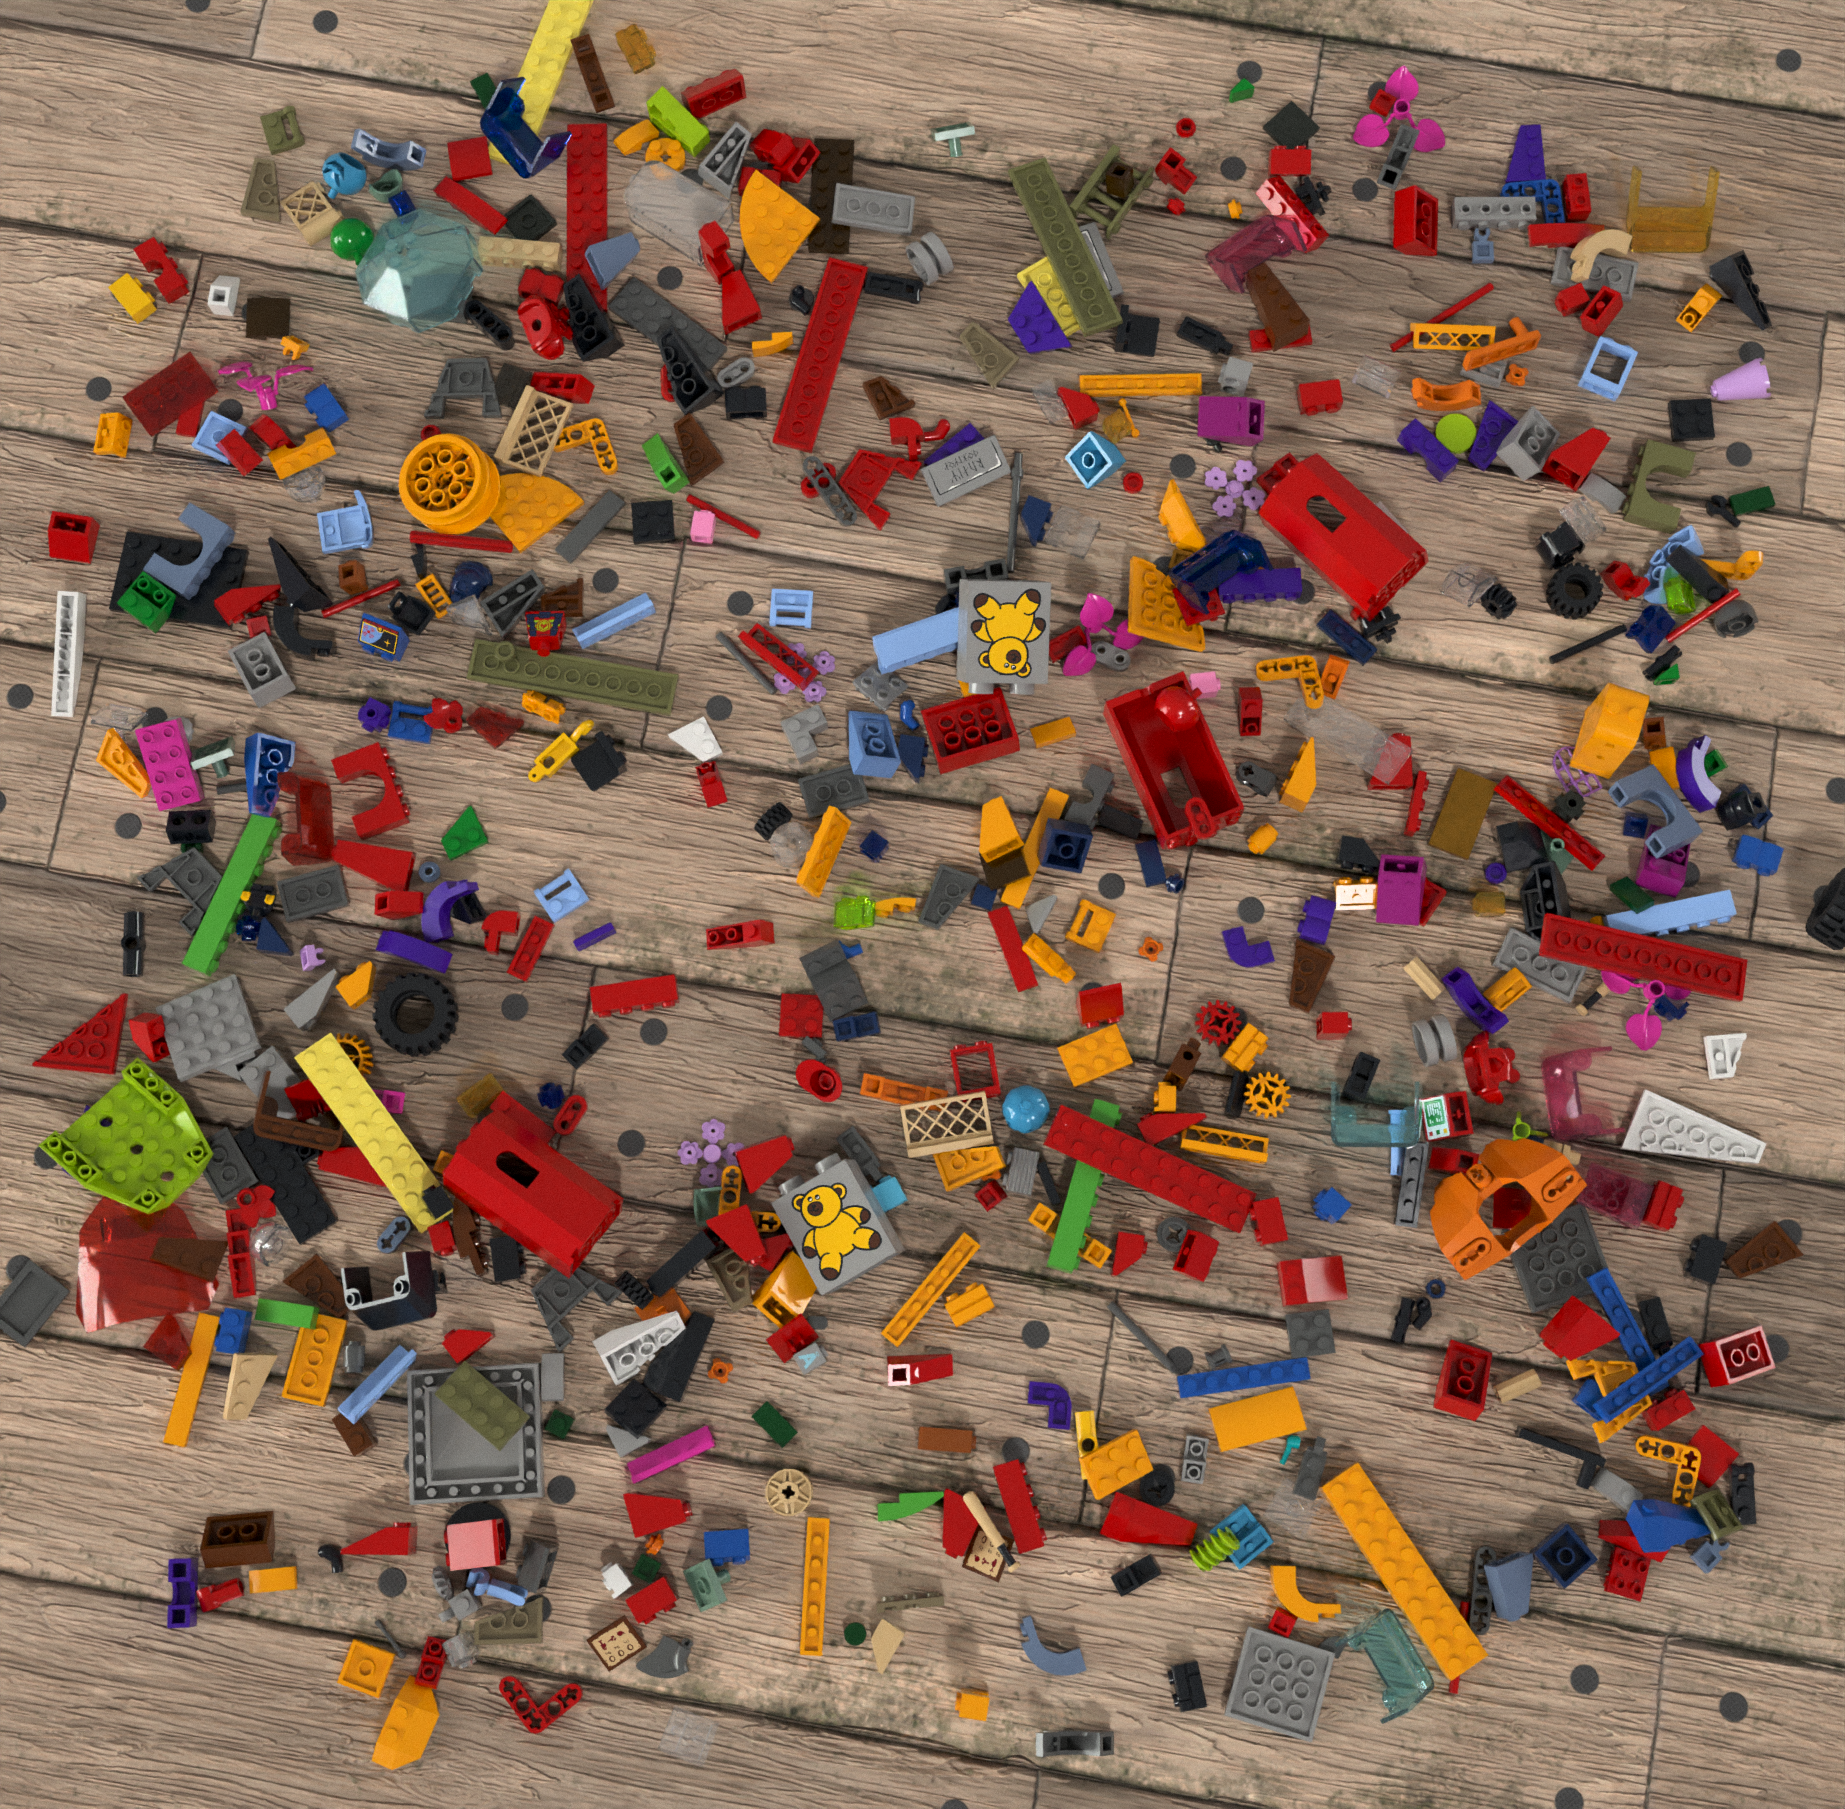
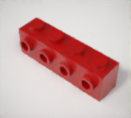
[1255,176,1330,253]
[590,974,680,1018]
[993,1459,1047,1554]

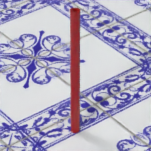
[1390,283,1494,352]

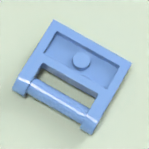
[769,589,813,629]
[533,868,589,923]

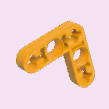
[548,418,618,475]
[1701,550,1763,580]
[1256,655,1324,709]
[718,1165,781,1232]
[1636,1435,1701,1508]

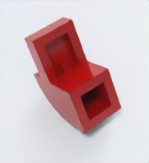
[1155,147,1197,195]
[249,414,297,451]
[889,417,924,462]
[1600,561,1650,601]
[481,910,521,955]

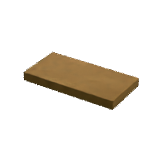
[1428,768,1498,860]

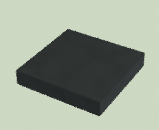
[1263,101,1320,149]
[504,194,557,241]

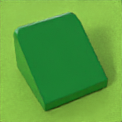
[1229,78,1255,103]
[1653,663,1680,686]
[1704,749,1728,778]

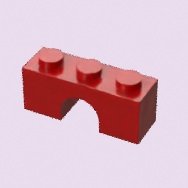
[133,237,189,304]

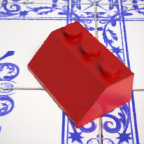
[681,68,747,120]
[1393,185,1438,256]

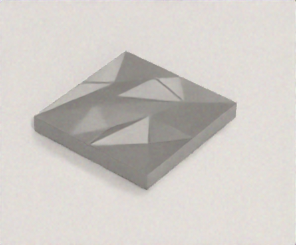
[407,1363,545,1505]

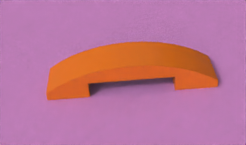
[860,1073,948,1112]

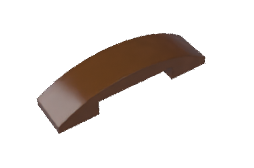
[570,34,615,113]

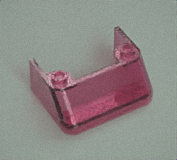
[1205,215,1307,294]
[1541,1046,1625,1141]

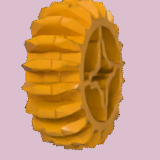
[336,1033,373,1081]

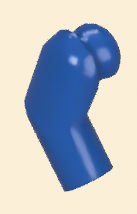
[900,700,920,732]
[838,940,863,959]

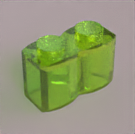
[1663,577,1696,615]
[833,895,876,930]

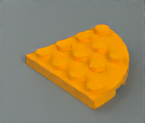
[739,170,820,284]
[490,473,585,554]
[1128,556,1205,652]

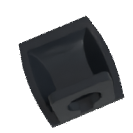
[388,591,436,636]
[1717,791,1767,831]

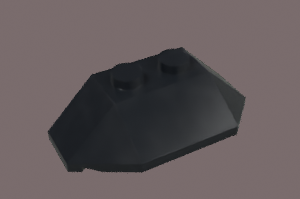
[1520,861,1571,943]

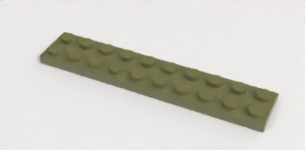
[1008,157,1123,337]
[466,639,679,716]

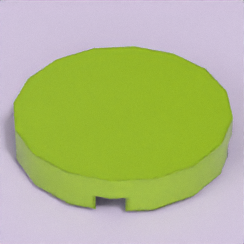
[1435,414,1476,454]

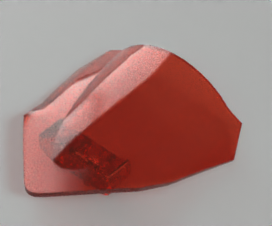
[76,1196,219,1333]

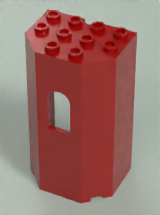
[1258,453,1429,622]
[1103,671,1245,850]
[442,1109,623,1279]

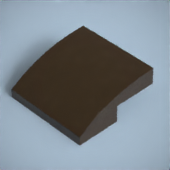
[246,297,290,340]
[979,847,1031,891]

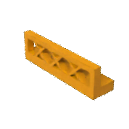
[1410,323,1496,351]
[1179,1125,1269,1164]

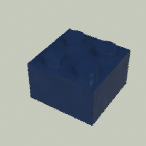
[1037,818,1093,873]
[1529,1523,1598,1589]

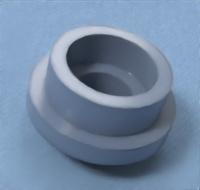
[419,862,440,883]

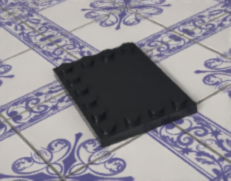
[109,531,249,630]

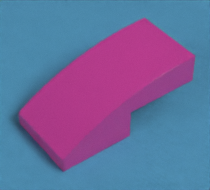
[372,1089,405,1114]

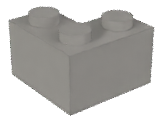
[780,704,828,765]

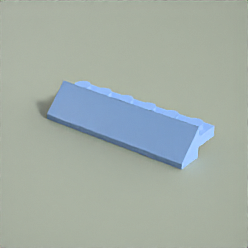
[872,607,959,675]

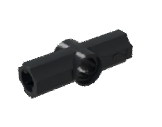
[121,911,146,977]

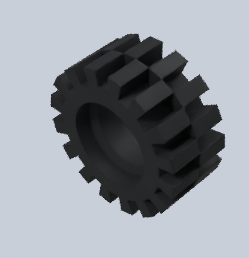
[754,802,793,841]
[614,1270,654,1310]

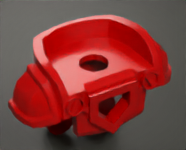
[517,293,573,360]
[1463,1030,1520,1105]

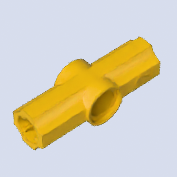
[1074,1411,1098,1480]

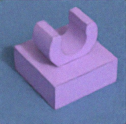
[300,945,325,971]

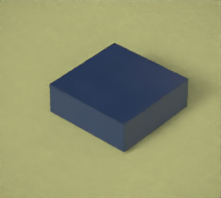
[971,884,998,911]

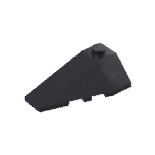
[268,536,333,612]
[642,1311,715,1402]

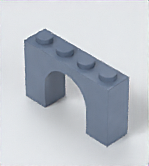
[143,502,236,600]
[1607,764,1703,859]

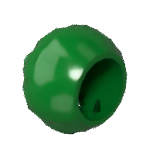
[330,218,375,265]

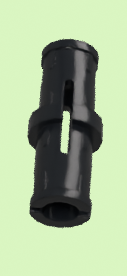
[1642,645,1682,681]
[1390,1297,1416,1344]

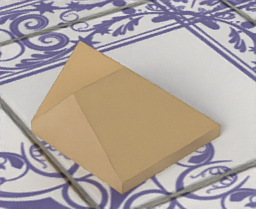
[871,1619,906,1674]

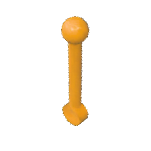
[1119,398,1139,438]

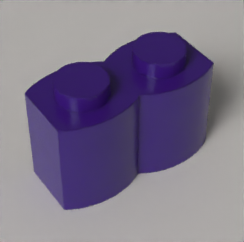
[1297,895,1336,945]

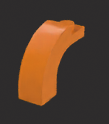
[1411,377,1481,411]

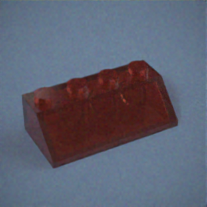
[122,352,219,437]

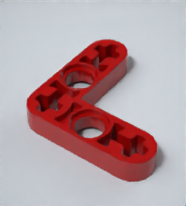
[499,1675,583,1734]

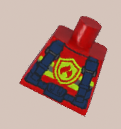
[525,611,567,657]

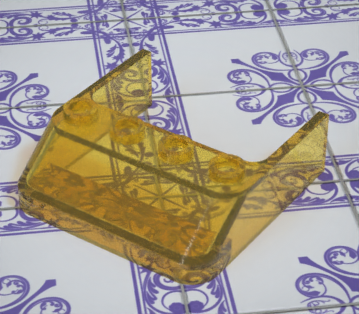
[1626,166,1720,253]

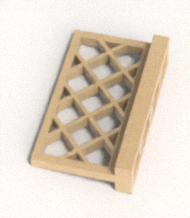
[494,385,573,477]
[900,1091,994,1158]

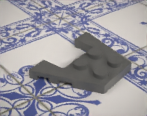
[424,358,502,419]
[137,847,223,936]
[531,1268,623,1352]

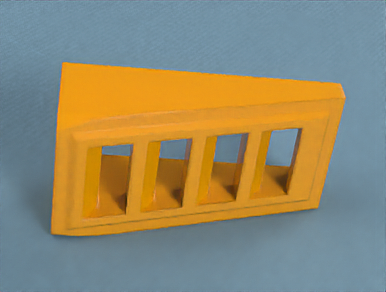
[415,573,455,619]

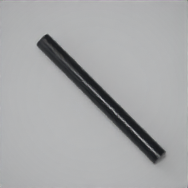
[1549,624,1627,664]

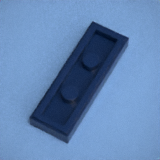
[1316,609,1378,666]

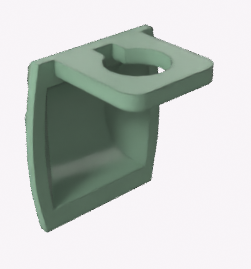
[693,1186,727,1227]

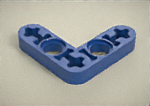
[1500,179,1565,224]

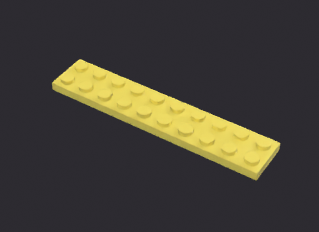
[488,0,594,169]
[294,1033,454,1234]

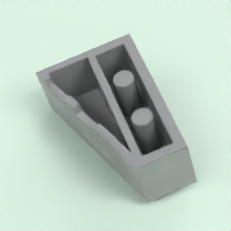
[698,122,752,200]

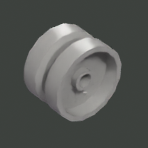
[905,232,954,285]
[1412,1014,1457,1067]

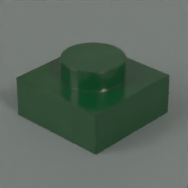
[545,1409,575,1439]
[631,1553,662,1584]

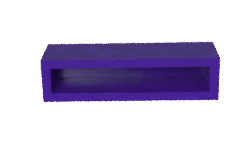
[1216,568,1302,604]

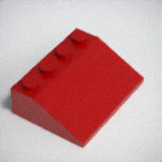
[921,687,1020,775]

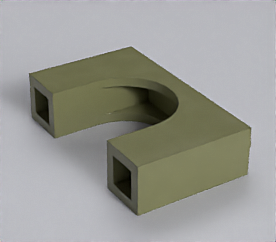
[1622,439,1696,534]

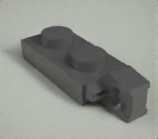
[836,1126,883,1183]
[1292,1436,1327,1501]

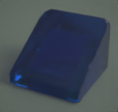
[1623,811,1649,839]

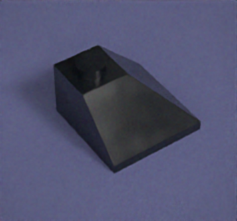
[1496,821,1549,873]

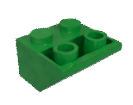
[117,571,176,634]

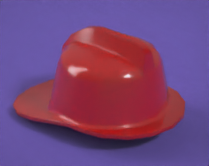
[796,1059,842,1102]

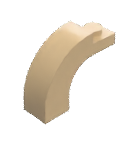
[1570,229,1632,283]

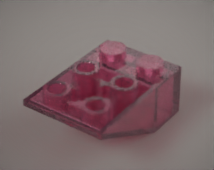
[1576,1162,1654,1230]

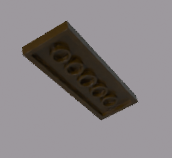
[809,138,855,254]

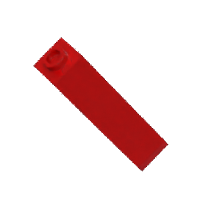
[332,839,416,891]
[317,1147,387,1188]

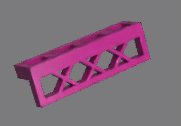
[627,1426,717,1484]

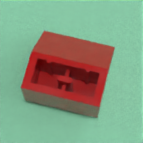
[48,511,100,564]

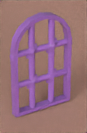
[1552,746,1603,798]

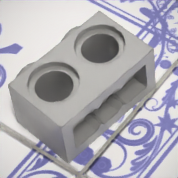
[1218,357,1253,397]

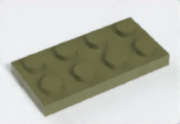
[435,1361,530,1451]

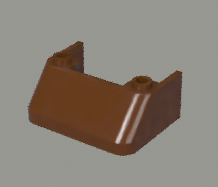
[253,1071,344,1152]

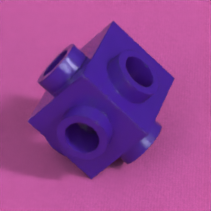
[358,697,392,733]

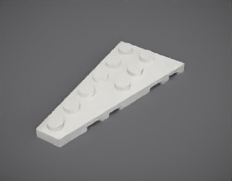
[1620,1090,1767,1164]

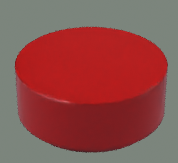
[1123,472,1144,494]

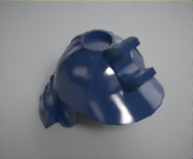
[449,560,493,609]

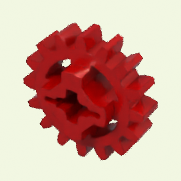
[1194,1000,1241,1047]

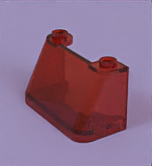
[277,772,334,866]

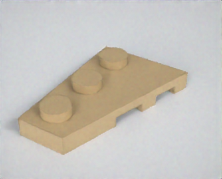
[223,1353,278,1420]

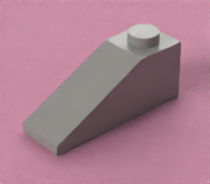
[283,969,341,1032]

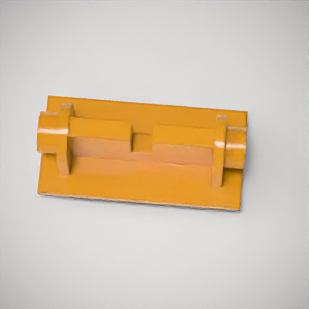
[522,690,566,724]

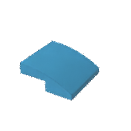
[1209,1504,1274,1570]

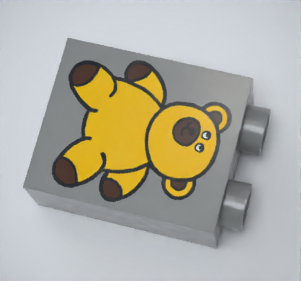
[956,579,1051,695]
[771,1153,905,1296]

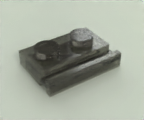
[495,363,533,409]

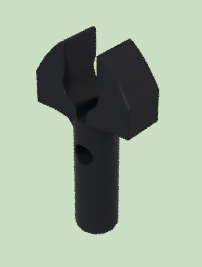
[1705,495,1741,528]

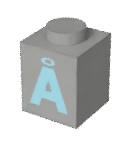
[793,1342,829,1375]

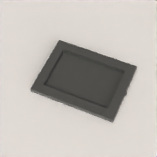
[0,1260,70,1348]

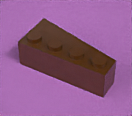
[1246,262,1310,352]

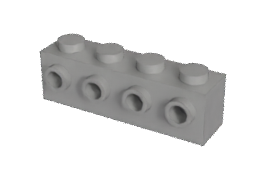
[1451,197,1536,230]

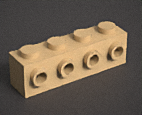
[477,236,563,272]

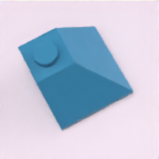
[1065,431,1126,489]

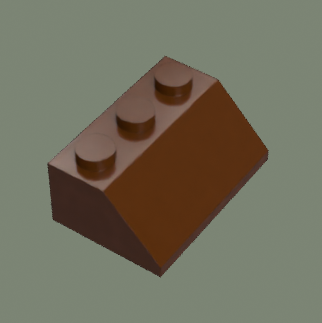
[200,1511,275,1569]

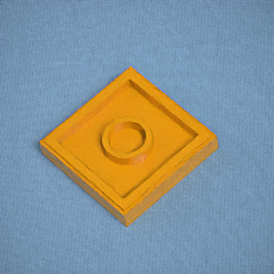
[337,1639,396,1698]

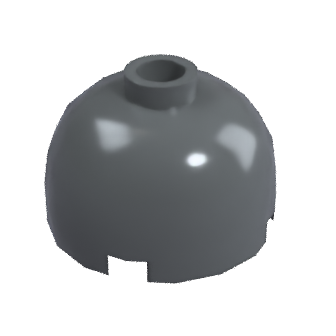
[1714,599,1759,638]

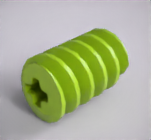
[1189,1527,1240,1572]

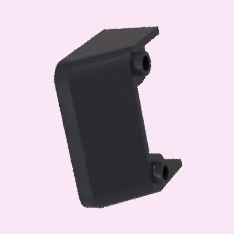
[341,1251,437,1331]

